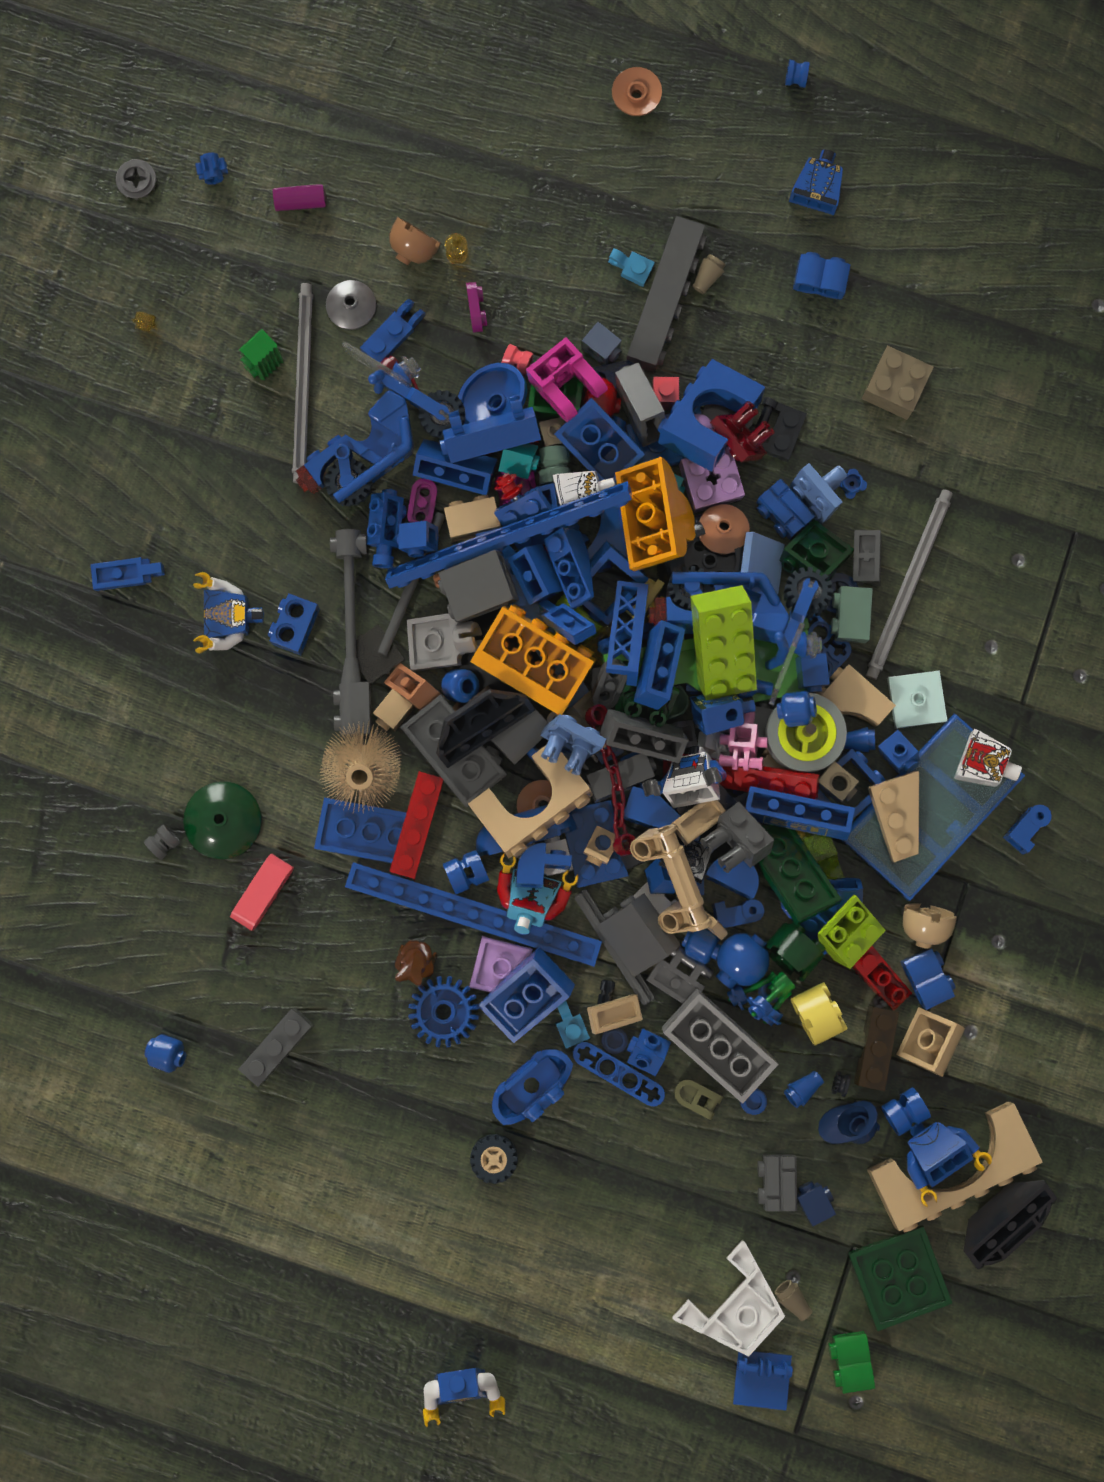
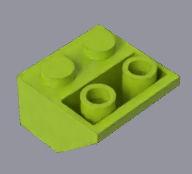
[818,895,886,969]

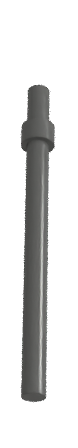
[378,512,446,656]

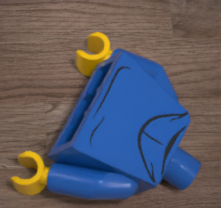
[907,1122,992,1207]

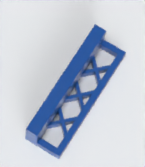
[606,581,649,686]

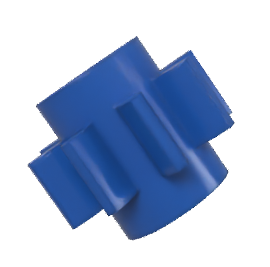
[195,152,228,185]

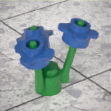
[727,971,796,1026]

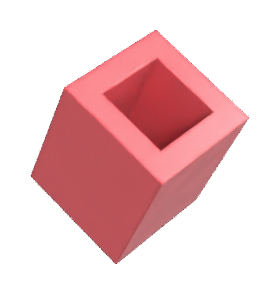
[652,377,679,410]

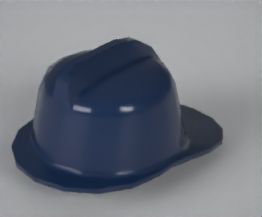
[818,1101,880,1144]

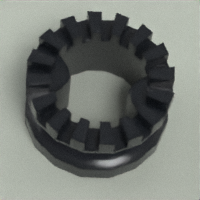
[831,1071,851,1097]

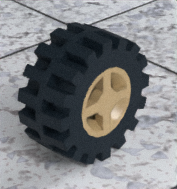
[470,1134,518,1184]

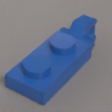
[90,557,165,591]
[538,599,596,645]

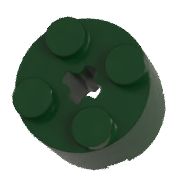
[764,921,826,982]

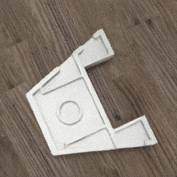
[672,1240,785,1356]

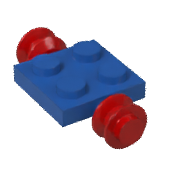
[494,473,565,560]

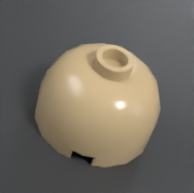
[903,903,957,949]

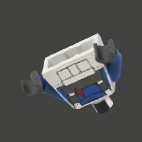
[642,746,727,808]

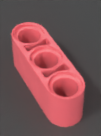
[230,854,294,931]

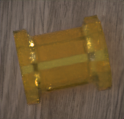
[445,233,468,264]

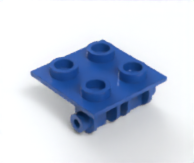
[733,1351,793,1410]

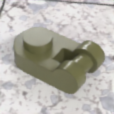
[674,1079,723,1121]

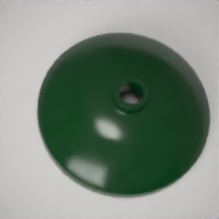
[183,781,262,859]

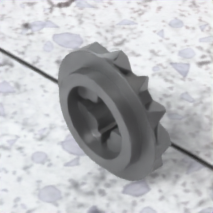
[116,159,157,200]

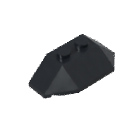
[436,689,535,768]
[963,1180,1057,1269]

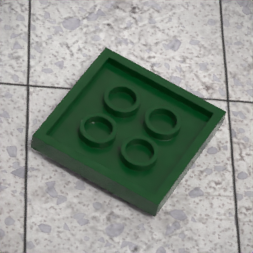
[848,1225,953,1331]

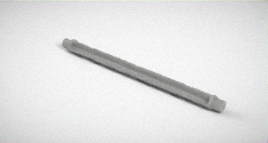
[292,283,314,484]
[866,489,953,680]

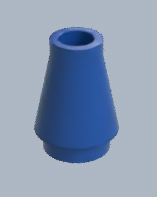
[843,727,875,753]
[784,1071,824,1108]

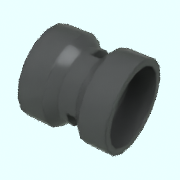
[144,824,181,861]

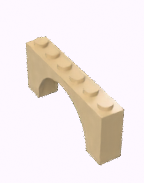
[762,664,896,770]
[867,1102,1042,1232]

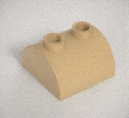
[896,1007,965,1077]

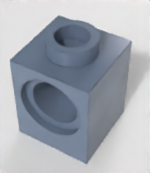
[581,322,622,367]

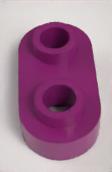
[466,282,487,333]
[407,478,438,523]

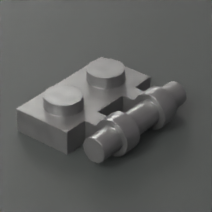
[646,946,714,1004]

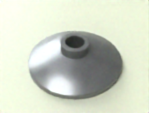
[326,280,376,330]

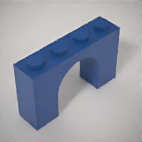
[658,359,765,472]

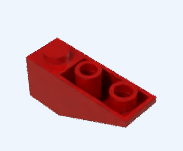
[852,946,912,1011]

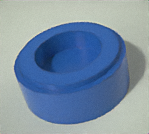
[740,1088,767,1115]

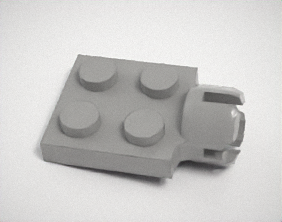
[407,613,483,672]

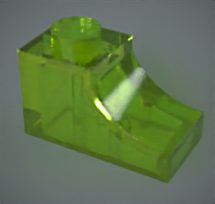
[802,834,844,880]

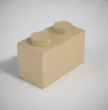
[444,495,501,543]

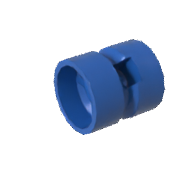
[443,849,489,894]
[881,1087,931,1136]

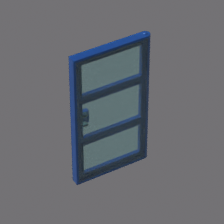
[840,714,1025,901]

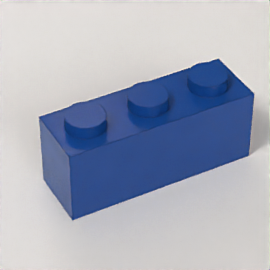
[413,439,497,496]
[634,620,685,710]

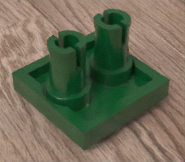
[614,673,679,727]

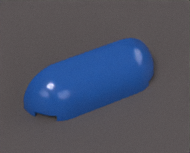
[476,805,577,857]

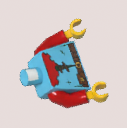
[497,854,579,934]

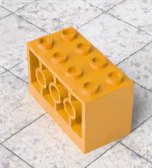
[470,604,597,715]

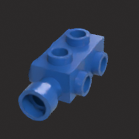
[366,489,407,569]

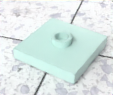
[887,670,947,729]

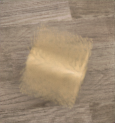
[320,722,401,814]

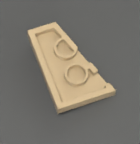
[868,771,919,862]

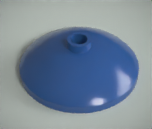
[458,363,527,424]

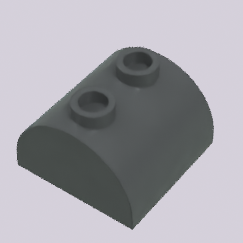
[490,709,548,764]

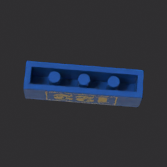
[746,786,855,841]

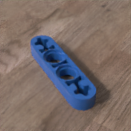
[573,1042,665,1107]

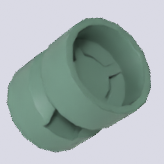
[537,446,571,487]

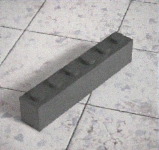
[626,216,707,373]

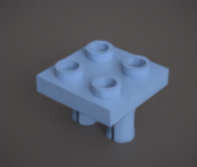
[789,463,847,525]
[540,714,606,775]

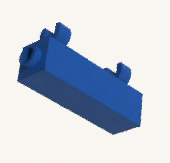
[439,394,541,463]

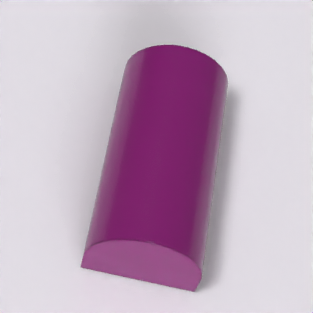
[272,184,326,211]

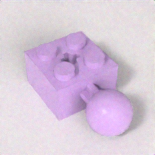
[679,414,745,513]

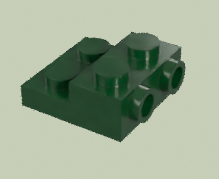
[779,519,854,588]

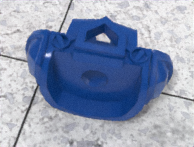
[492,1049,573,1125]

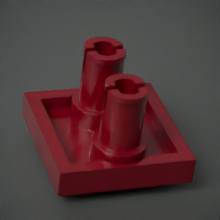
[710,401,775,462]

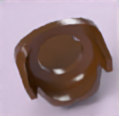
[395,940,437,986]

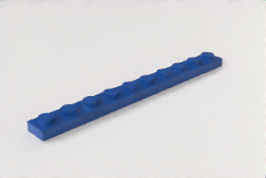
[385,481,632,589]
[345,862,602,967]

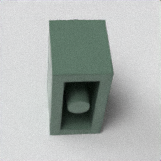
[831,586,873,643]

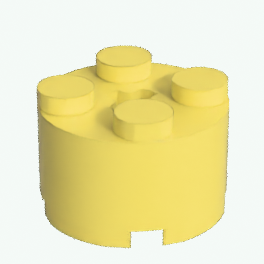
[790,982,847,1046]

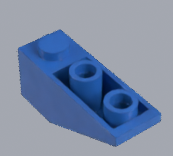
[543,527,594,609]

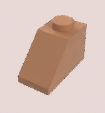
[384,663,444,711]

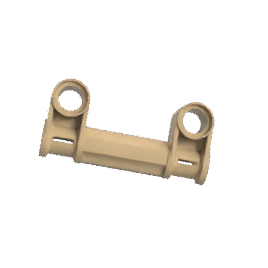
[630,824,712,934]

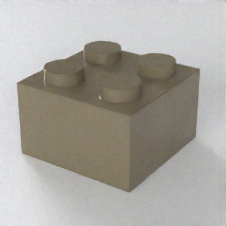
[861,345,934,420]

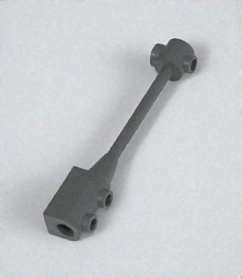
[330,529,372,737]

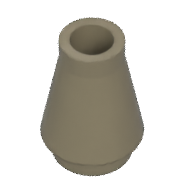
[692,254,726,294]
[775,1280,812,1321]

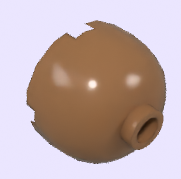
[389,217,442,266]

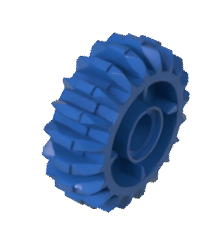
[408,976,479,1047]

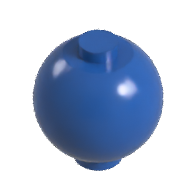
[716,933,770,989]

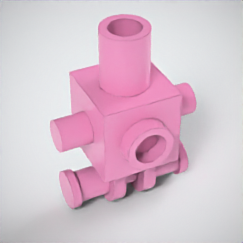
[719,712,768,771]

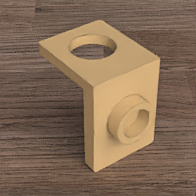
[583,826,616,867]

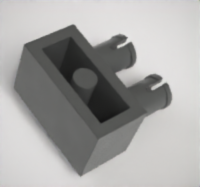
[700,802,774,873]

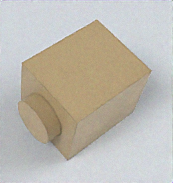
[373,689,414,731]

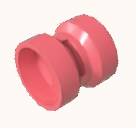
[501,344,534,377]

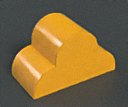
[615,457,696,571]

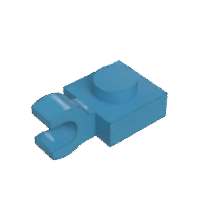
[608,248,655,287]
[556,1000,590,1048]

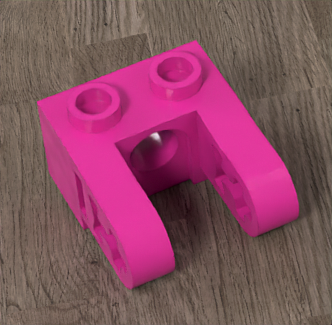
[526,337,608,422]

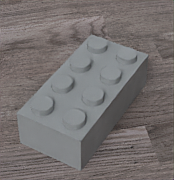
[662,989,779,1104]

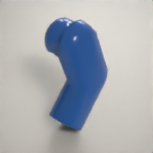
[736,679,773,699]

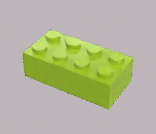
[690,585,757,701]

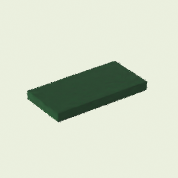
[756,824,842,925]

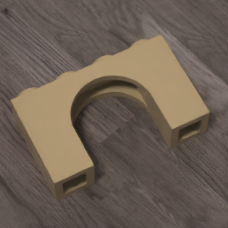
[468,745,593,858]

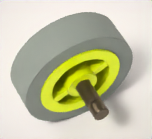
[765,693,847,773]

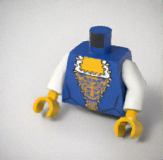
[193,572,264,653]
[423,1368,505,1427]

